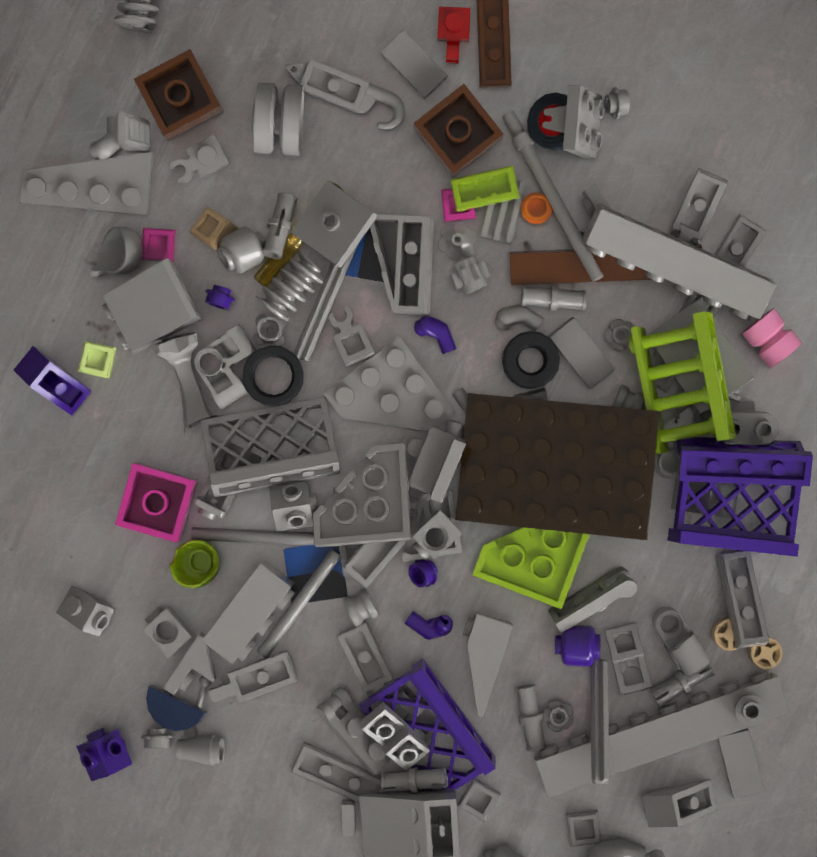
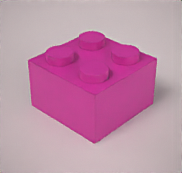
[115,463,198,543]

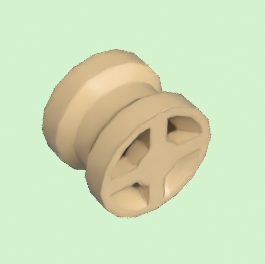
[711,617,738,651]
[747,637,783,669]

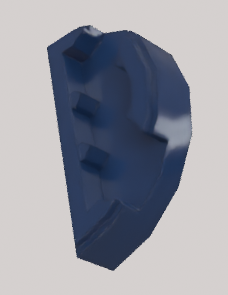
[146,685,207,731]

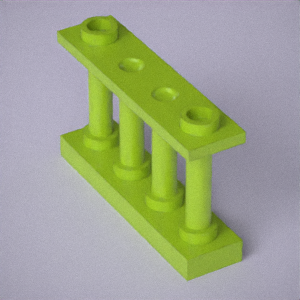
[628,311,737,454]

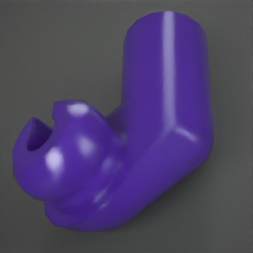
[414,316,457,355]

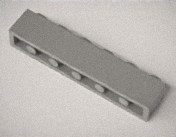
[582,204,777,320]

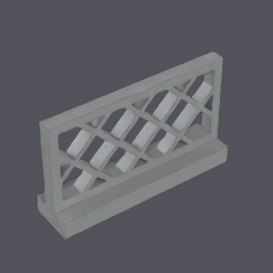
[200,397,340,497]

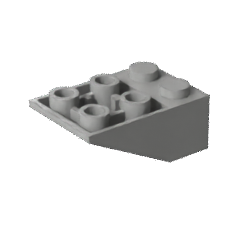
[359,788,460,857]

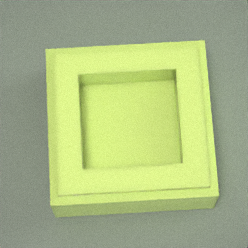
[78,341,117,379]

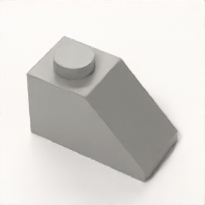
[642,779,717,828]

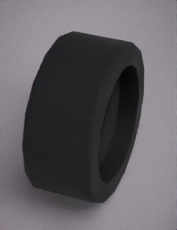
[242,345,304,406]

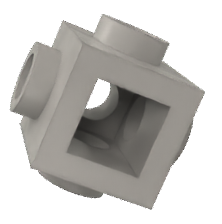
[269,481,318,532]

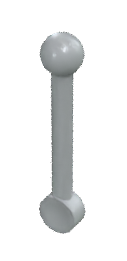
[184,676,212,739]

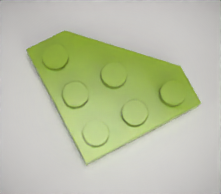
[472,527,590,609]

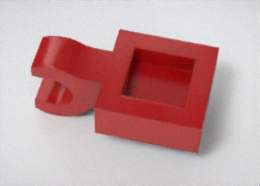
[437,6,471,64]

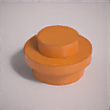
[520,192,552,224]

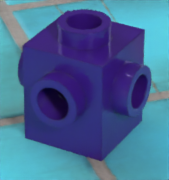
[76,728,133,781]

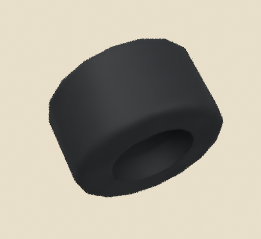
[502,331,560,389]

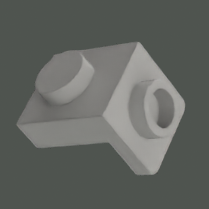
[193,470,236,520]
[56,586,114,636]

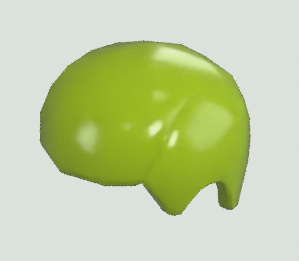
[169,540,220,588]

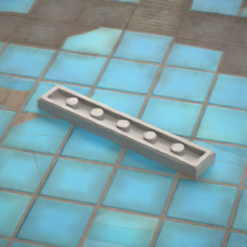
[639,214,767,393]

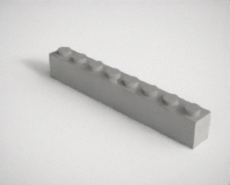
[534,671,790,798]

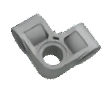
[194,324,256,410]
[652,607,710,676]

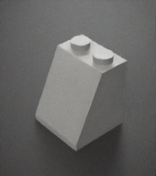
[102,258,203,354]

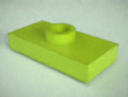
[450,165,520,212]

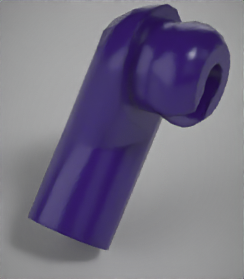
[404,611,453,640]

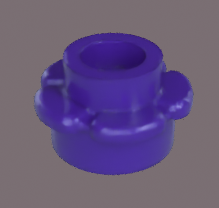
[205,285,235,310]
[408,559,438,588]

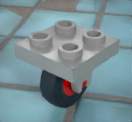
[527,85,605,159]

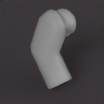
[90,116,121,159]

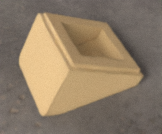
[189,206,238,251]

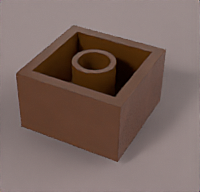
[134,49,223,141]
[413,84,504,178]

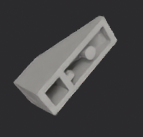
[463,611,513,717]

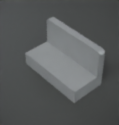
[408,427,467,503]

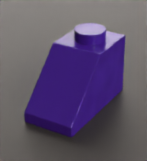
[13,346,91,415]

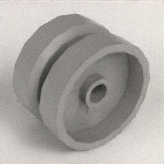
[252,82,304,156]

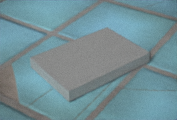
[647,299,754,415]

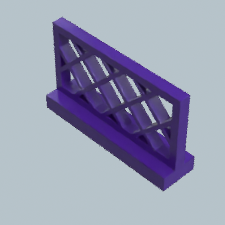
[673,437,813,486]
[667,481,802,557]
[359,658,496,790]

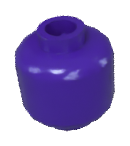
[555,625,601,667]

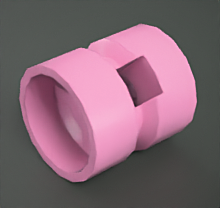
[741,308,802,368]

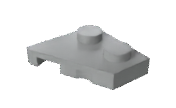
[402,489,463,562]

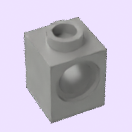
[412,509,462,560]
[143,606,195,658]

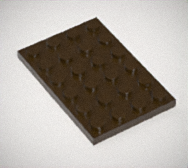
[455,393,660,540]

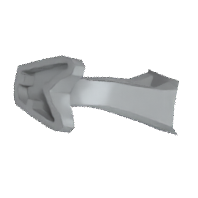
[154,332,218,435]

